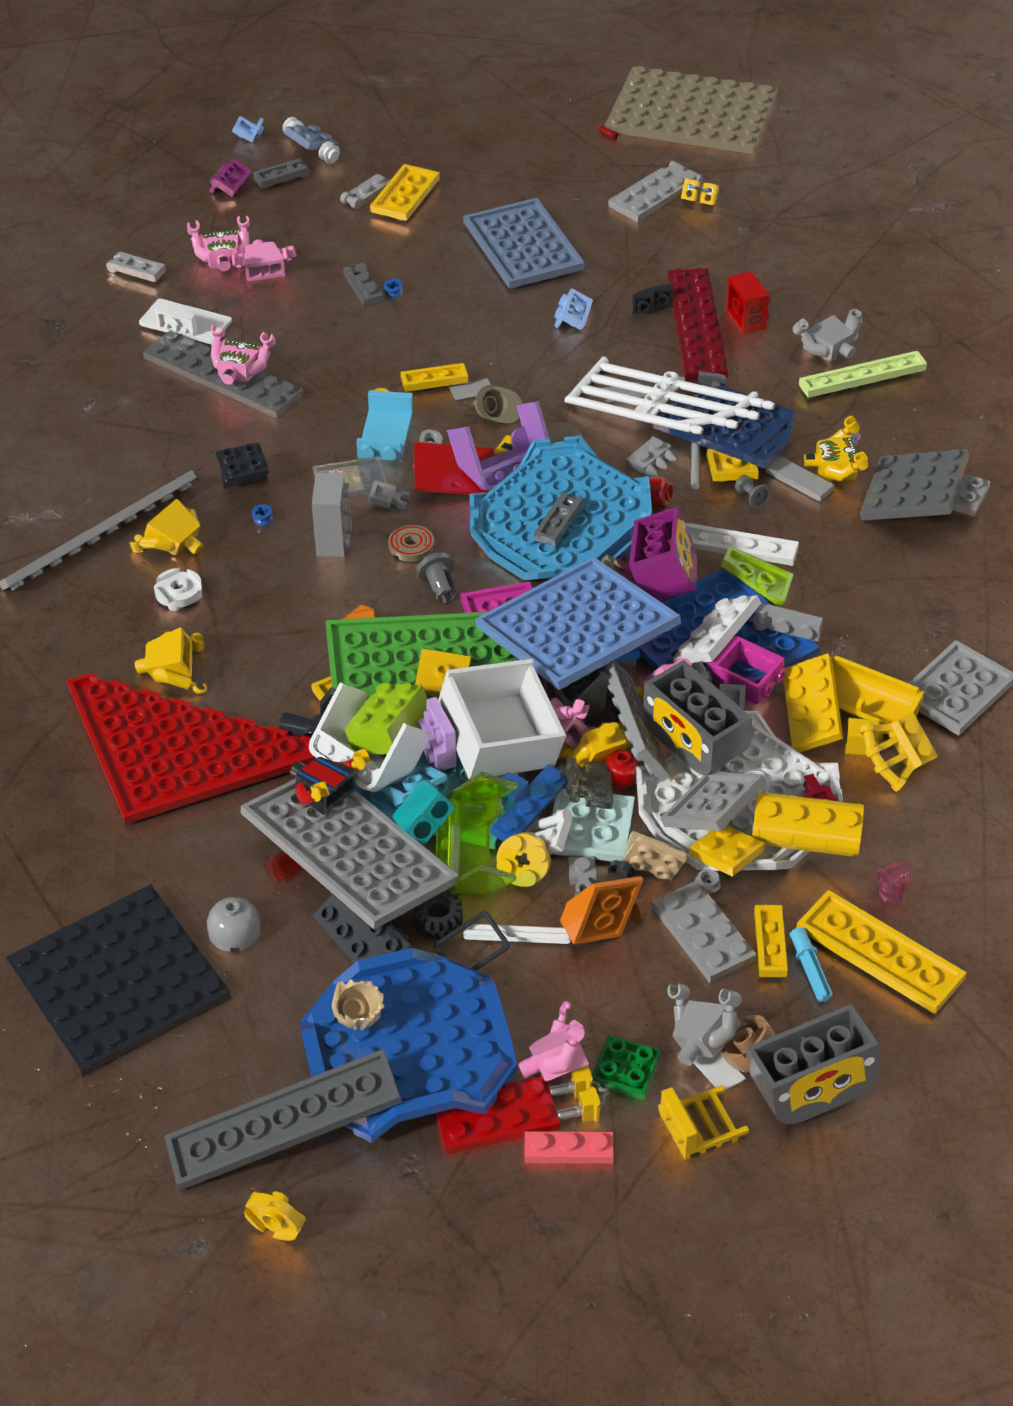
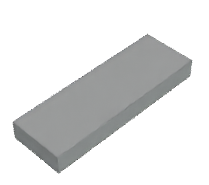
[766,456,834,502]

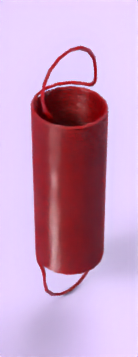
[597,124,621,141]

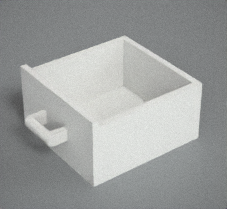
[438,659,566,780]

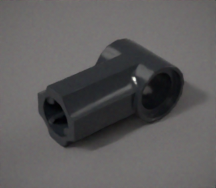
[279,712,319,738]

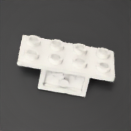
[139,299,232,344]

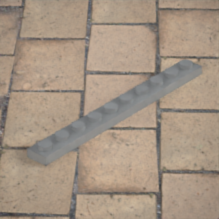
[0,470,197,590]

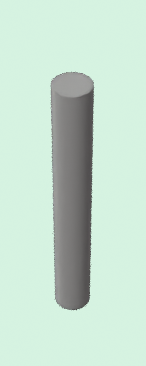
[691,442,701,489]

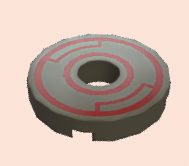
[388,525,435,562]

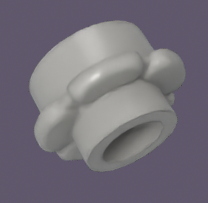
[695,869,721,893]

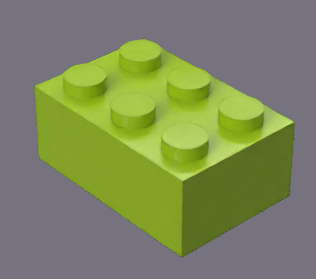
[344,683,427,754]

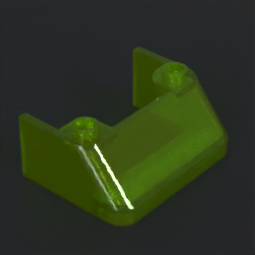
[436,772,517,895]

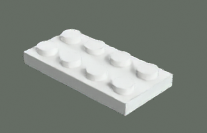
[672,595,761,664]

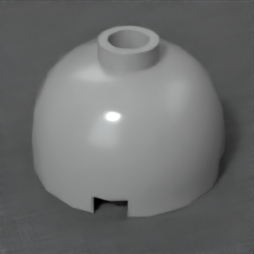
[207,896,261,951]

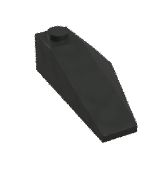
[552,667,609,724]

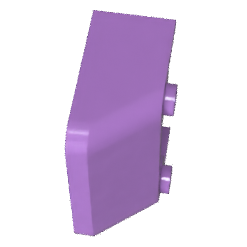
[447,401,551,491]

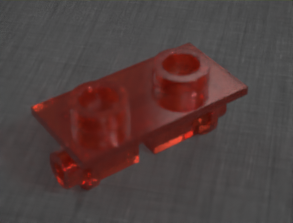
[263,851,303,882]

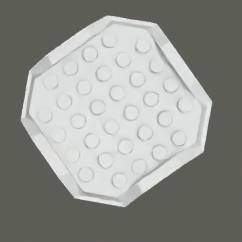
[636,711,843,871]

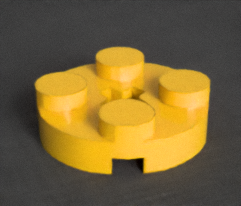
[497,832,551,887]
[244,1191,306,1241]

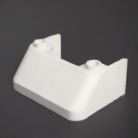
[309,682,432,792]

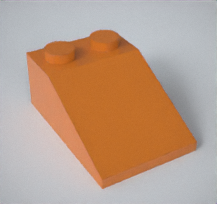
[560,876,643,944]

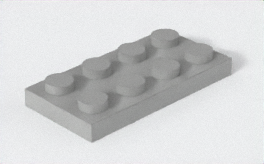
[651,880,757,983]

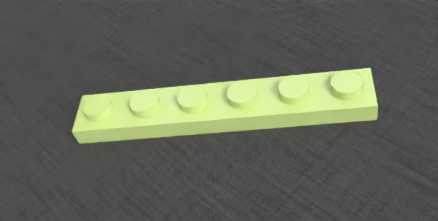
[799,351,927,398]

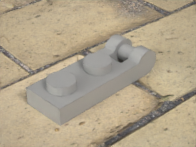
[340,174,391,210]
[106,252,166,282]
[753,603,823,642]

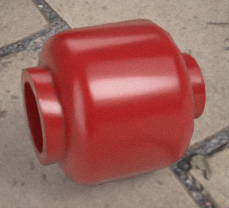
[649,477,674,507]
[605,750,639,788]

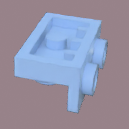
[554,288,593,330]

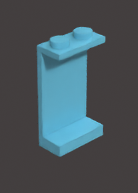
[356,390,413,461]

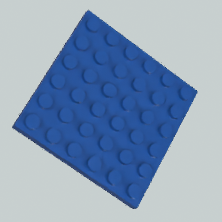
[639,568,820,689]

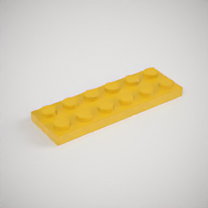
[797,890,967,1014]

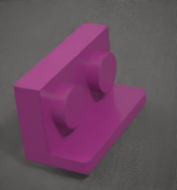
[210,158,252,197]

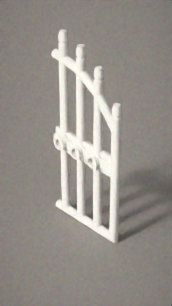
[564,357,775,434]

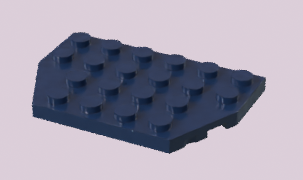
[653,385,795,469]

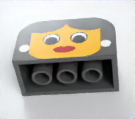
[643,660,753,775]
[746,1004,881,1124]

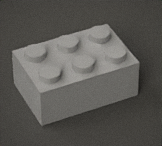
[312,473,352,557]

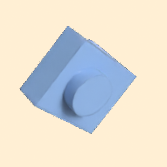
[232,116,264,142]

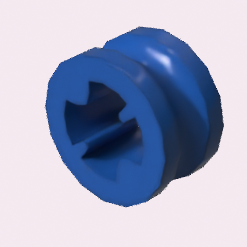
[384,279,403,297]
[252,504,274,526]

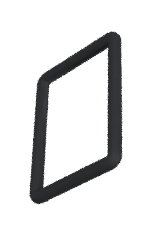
[433,911,510,971]

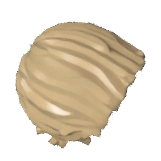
[332,979,384,1031]

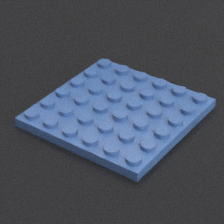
[475,557,681,690]

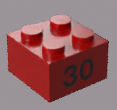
[726,271,771,335]

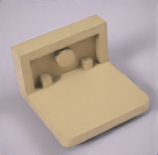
[622,831,687,880]

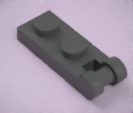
[253,159,311,188]
[343,263,384,307]
[534,492,585,547]

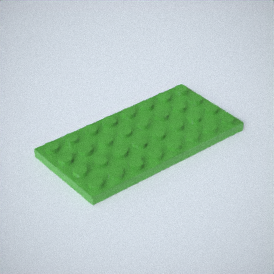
[326,612,515,700]

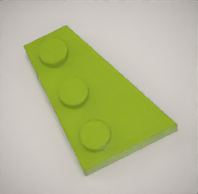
[720,546,794,607]

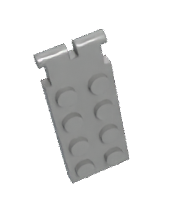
[608,161,703,222]

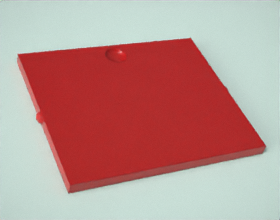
[413,442,494,495]

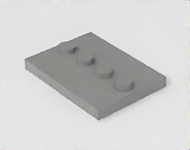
[909,640,1013,735]

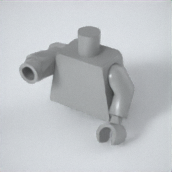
[793,309,863,361]

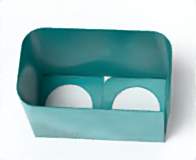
[393,780,456,846]

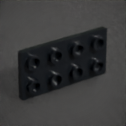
[313,894,412,963]

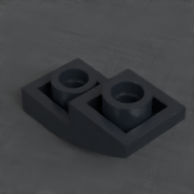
[632,284,673,314]

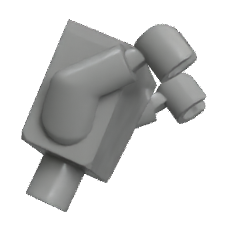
[667,984,742,1066]

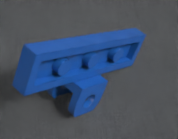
[490,764,570,841]

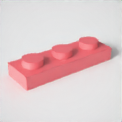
[525,1132,613,1164]

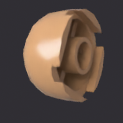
[720,1015,776,1073]

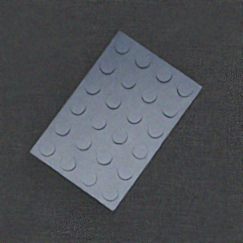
[463,198,585,289]

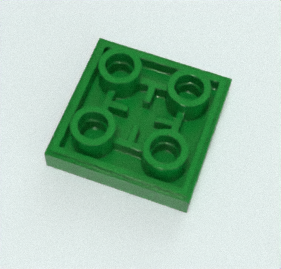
[592,1035,662,1101]

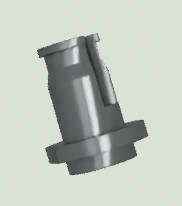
[415,552,459,604]

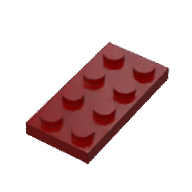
[435,1076,560,1155]

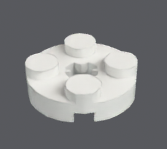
[154,568,202,611]

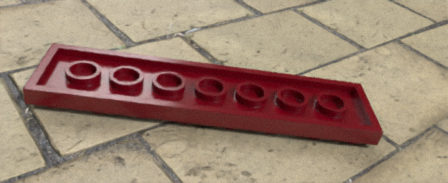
[667,268,728,379]

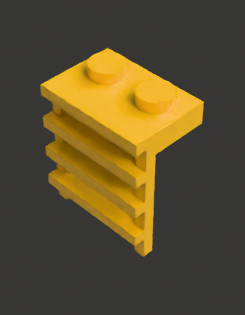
[658,1085,749,1160]

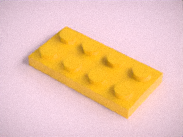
[370,164,440,221]
[783,653,843,753]

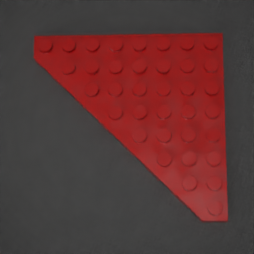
[66,673,316,824]

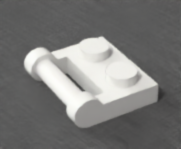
[517,809,572,863]

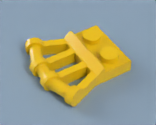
[859,712,938,792]

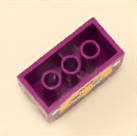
[629,507,697,602]

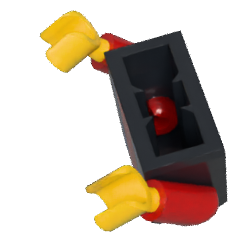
[290,749,371,815]

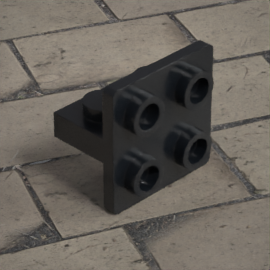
[215,443,270,489]

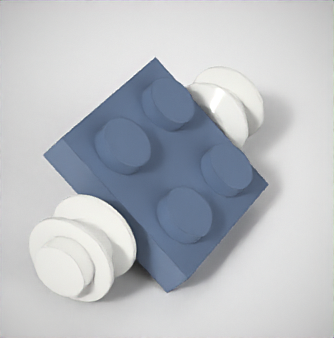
[283,117,340,164]

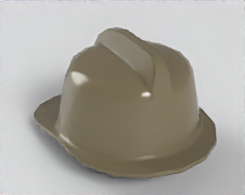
[473,385,523,424]

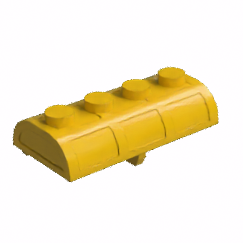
[831,655,924,725]
[752,791,864,857]

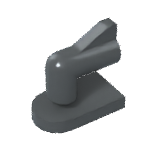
[695,371,727,397]

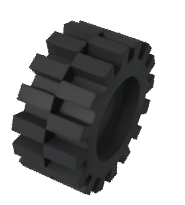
[414,889,463,939]

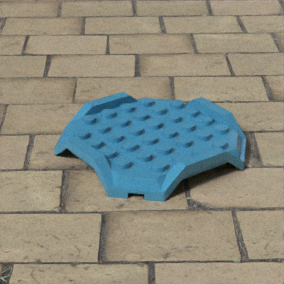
[470,436,652,580]

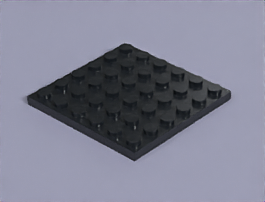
[5,884,231,1077]

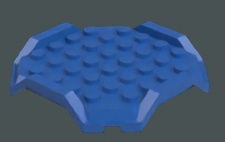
[299,948,518,1143]

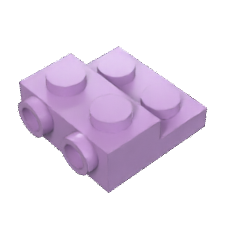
[418,697,456,771]

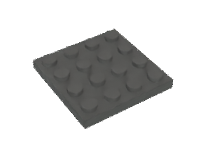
[860,449,969,521]

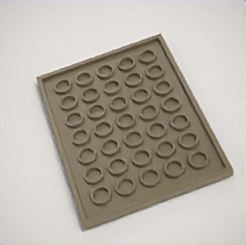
[605,66,777,154]

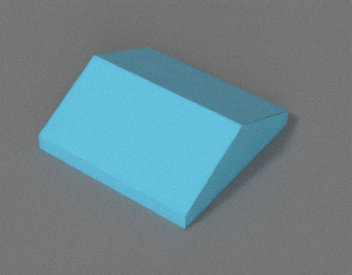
[381,762,448,806]

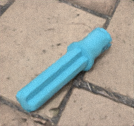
[790,927,833,1003]

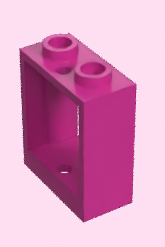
[707,635,786,705]

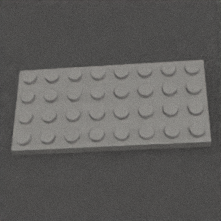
[241,779,459,929]

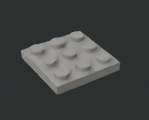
[660,772,767,831]

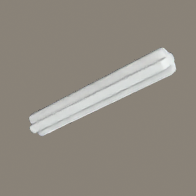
[463,924,571,944]

